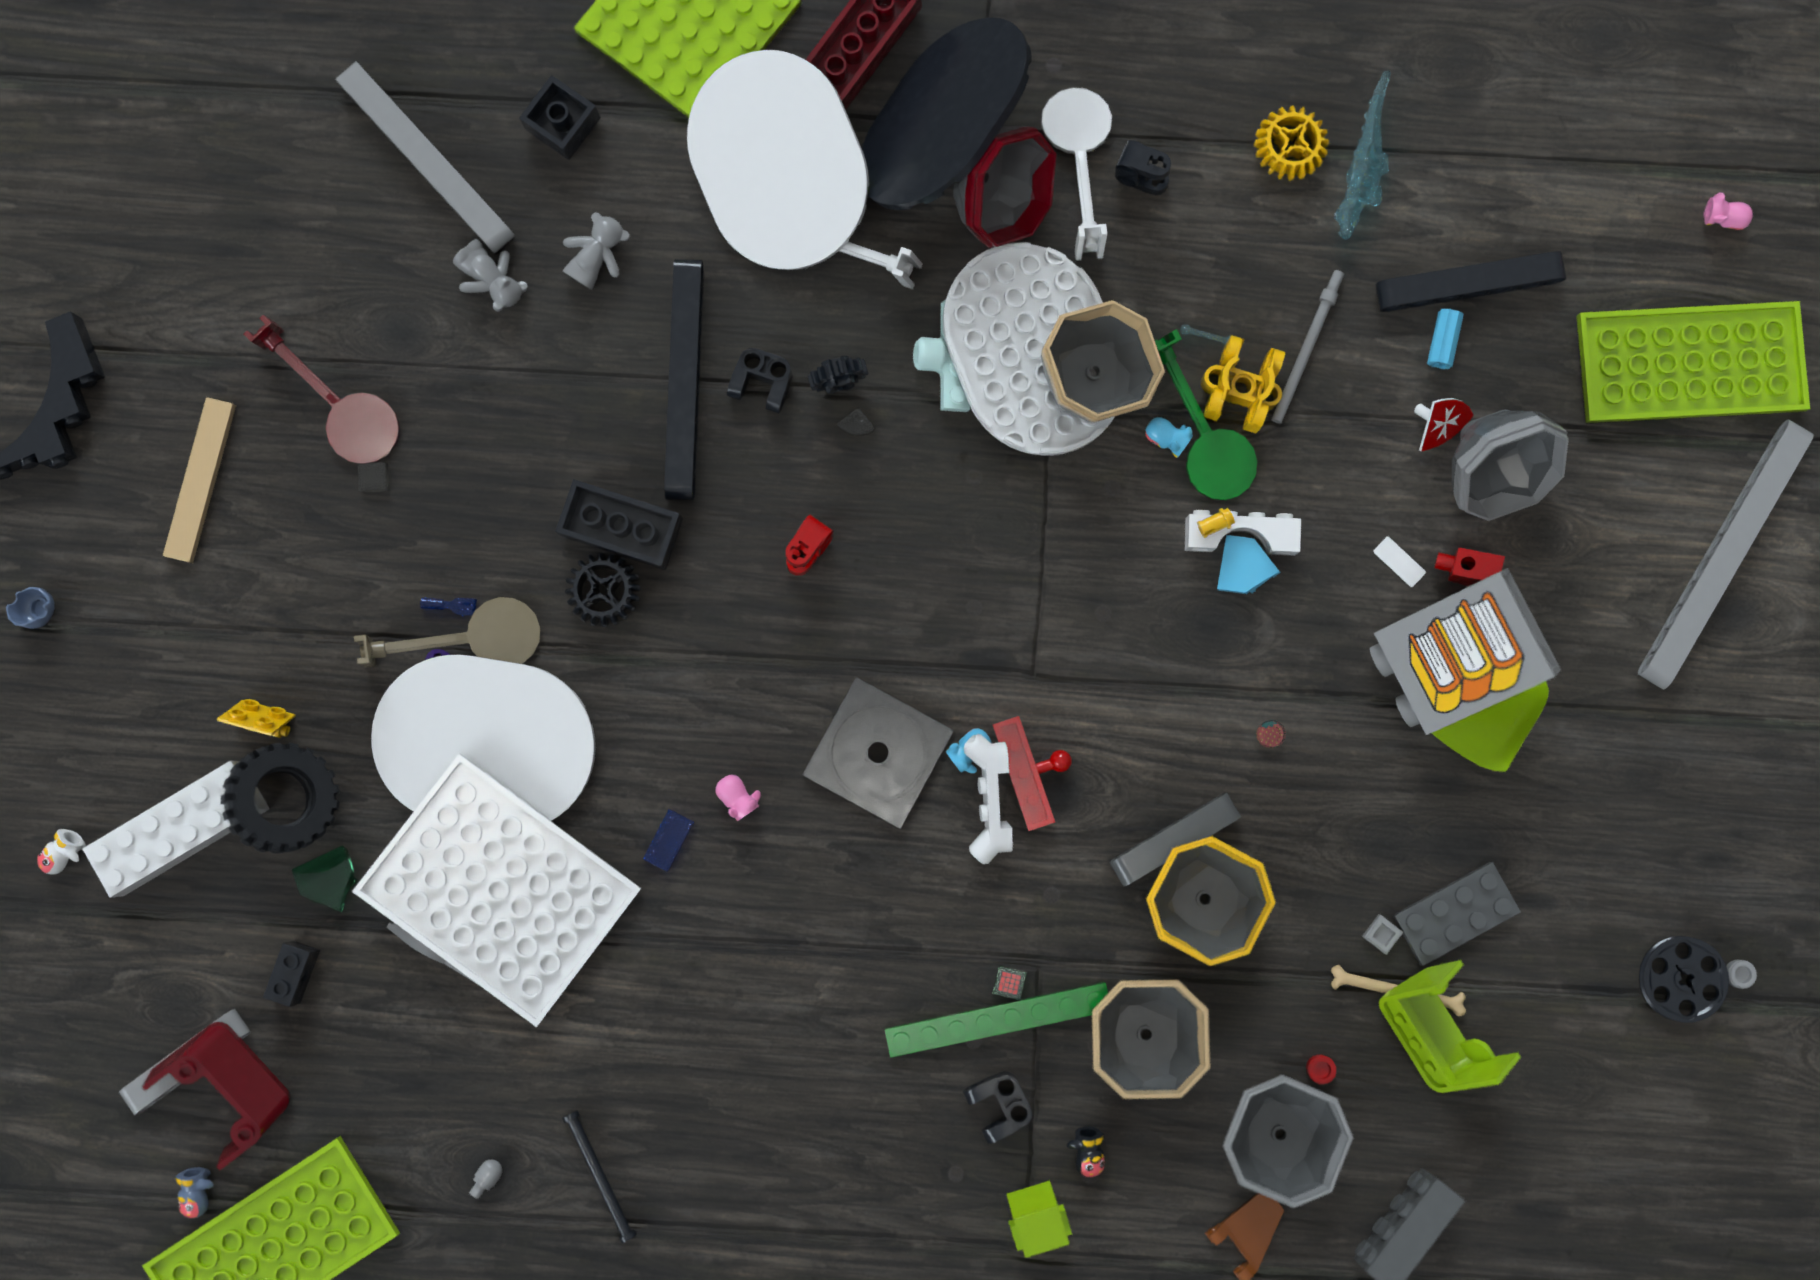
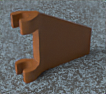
[1205,1193,1284,1280]

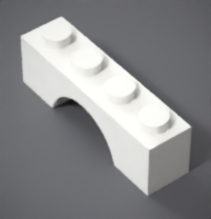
[1185,510,1301,556]

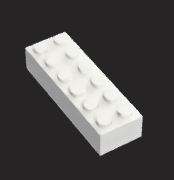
[83,761,269,898]

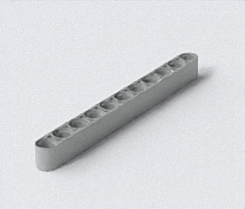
[1638,419,1814,690]

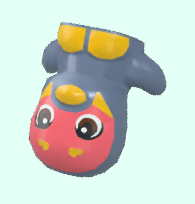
[176,1167,214,1218]

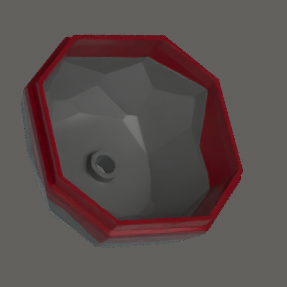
[953,125,1057,248]

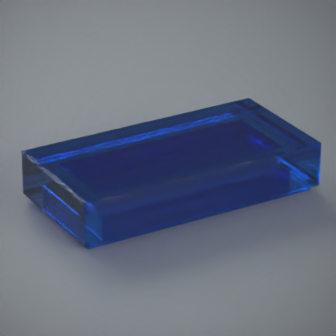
[643,809,694,872]

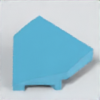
[1217,535,1281,594]

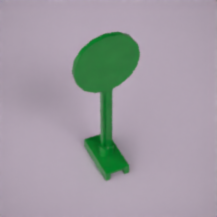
[1155,329,1257,500]

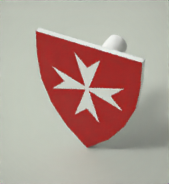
[1414,398,1474,451]

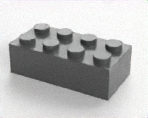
[1353,1168,1465,1280]

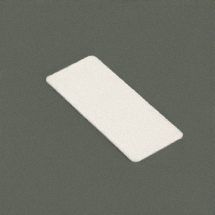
[1373,537,1426,587]

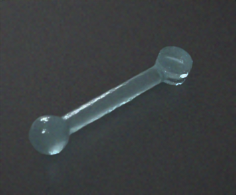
[1180,324,1231,345]

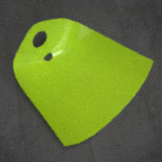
[1432,681,1549,771]

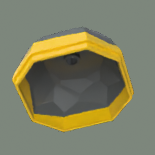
[1146,836,1275,966]

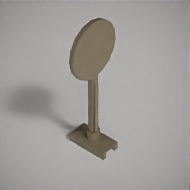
[354,597,541,668]

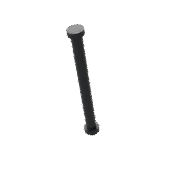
[562,1110,637,1243]

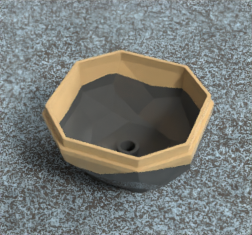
[1041,300,1165,422]
[1092,980,1210,1099]

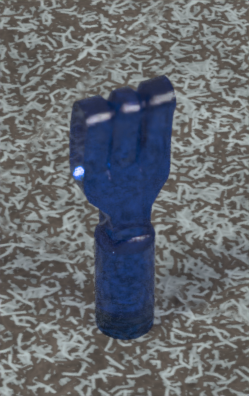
[420,597,477,616]

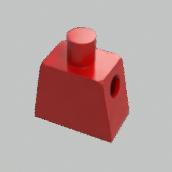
[1434,548,1505,586]

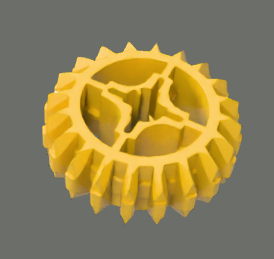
[1254,105,1329,181]

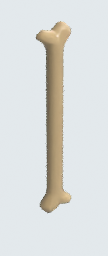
[1331,965,1466,1017]

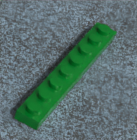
[885,982,1108,1058]

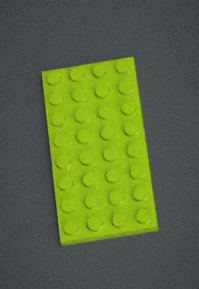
[1577,301,1810,423]
[142,1136,400,1280]

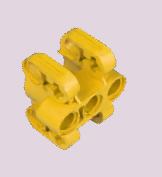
[1201,335,1285,434]

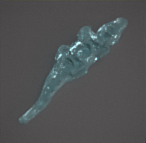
[1334,71,1391,240]

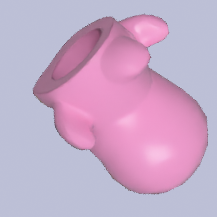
[1704,193,1753,230]
[716,775,761,821]

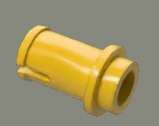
[1197,508,1235,538]

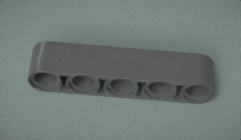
[1109,792,1241,887]

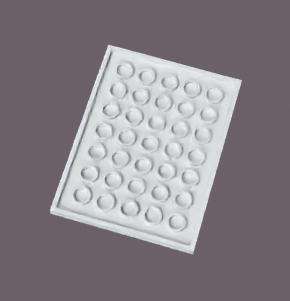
[352,754,641,1027]

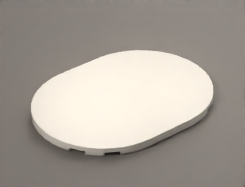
[687,50,869,270]
[943,242,1115,456]
[371,655,595,821]

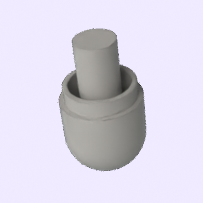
[469,1159,502,1199]

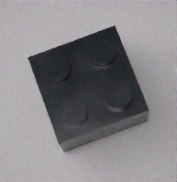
[519,75,601,160]

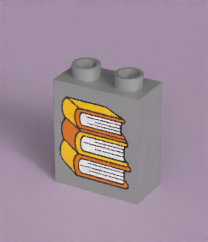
[1370,568,1561,735]

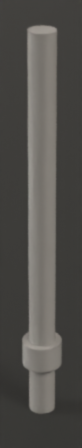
[1271,270,1344,424]

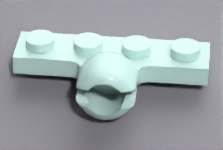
[913,300,970,412]

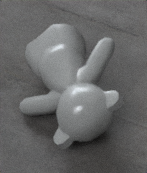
[563,212,630,290]
[453,239,528,312]

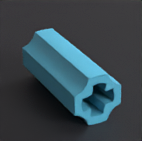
[1427,309,1464,369]

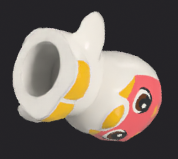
[37,829,86,875]

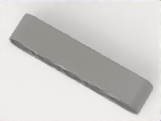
[119,1009,251,1116]

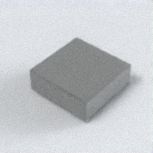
[1362,914,1403,955]

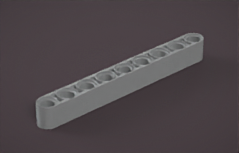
[335,61,515,254]

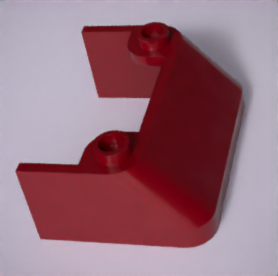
[142,1022,290,1170]

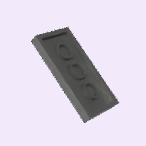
[1392,862,1521,966]

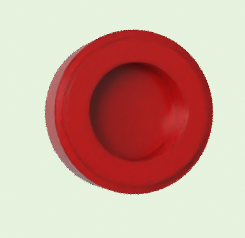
[1306,1054,1336,1084]

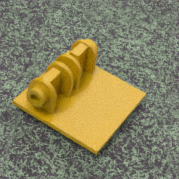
[217,699,295,738]

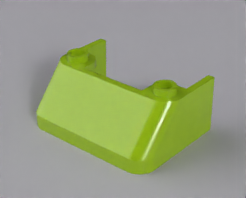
[1379,960,1521,1093]

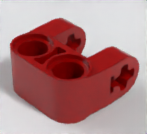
[786,515,833,576]

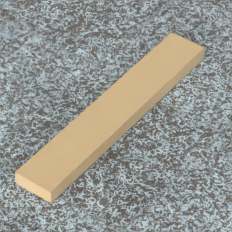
[163,397,236,563]

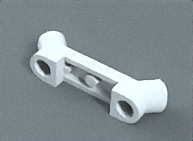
[964,734,1013,864]

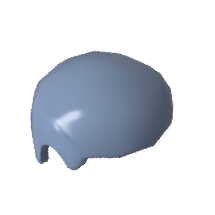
[6,587,55,629]

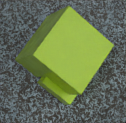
[1006,1181,1072,1258]

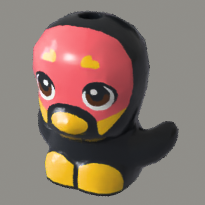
[1067,1127,1105,1177]

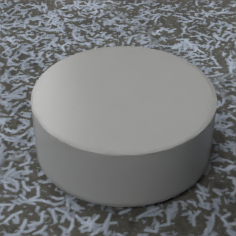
[1726,959,1757,989]

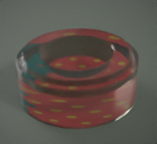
[1256,720,1286,748]

